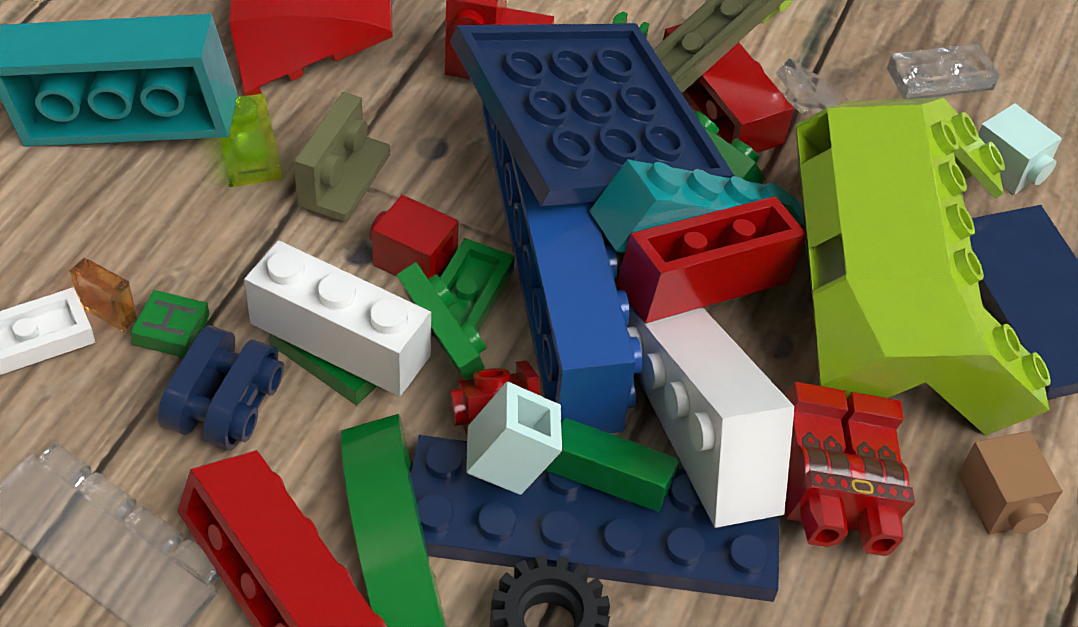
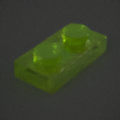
[220,94,282,187]

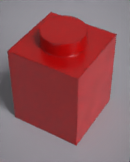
[369,195,459,279]

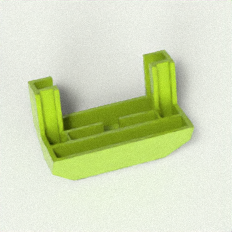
[796,97,1051,435]

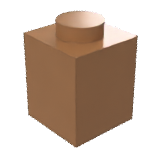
[958,431,1063,535]

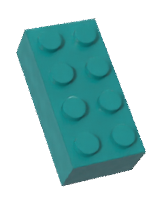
[0,14,238,146]

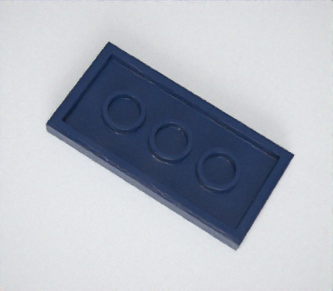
[970,205,1078,400]

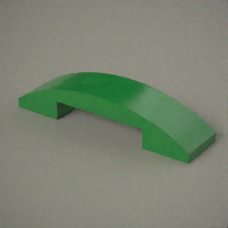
[341,414,447,627]

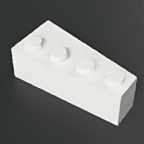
[627,304,794,528]

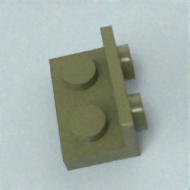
[294,92,390,221]

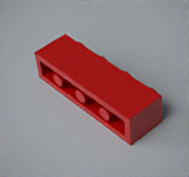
[177,450,387,627]

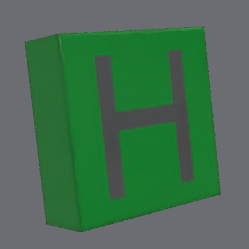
[130,290,210,358]

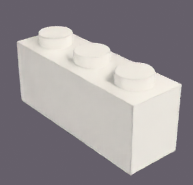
[244,240,431,397]

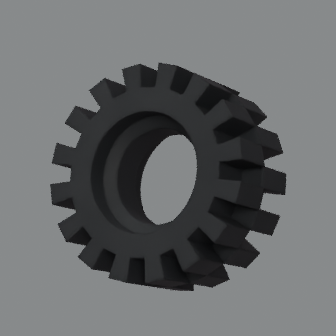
[490,555,610,627]

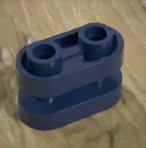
[158,325,284,450]

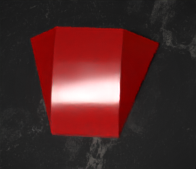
[229,0,393,100]

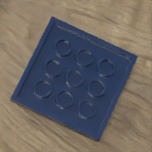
[450,23,734,206]

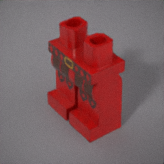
[785,382,916,556]

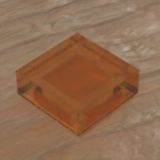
[70,258,137,332]

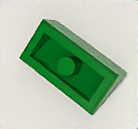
[545,418,680,512]

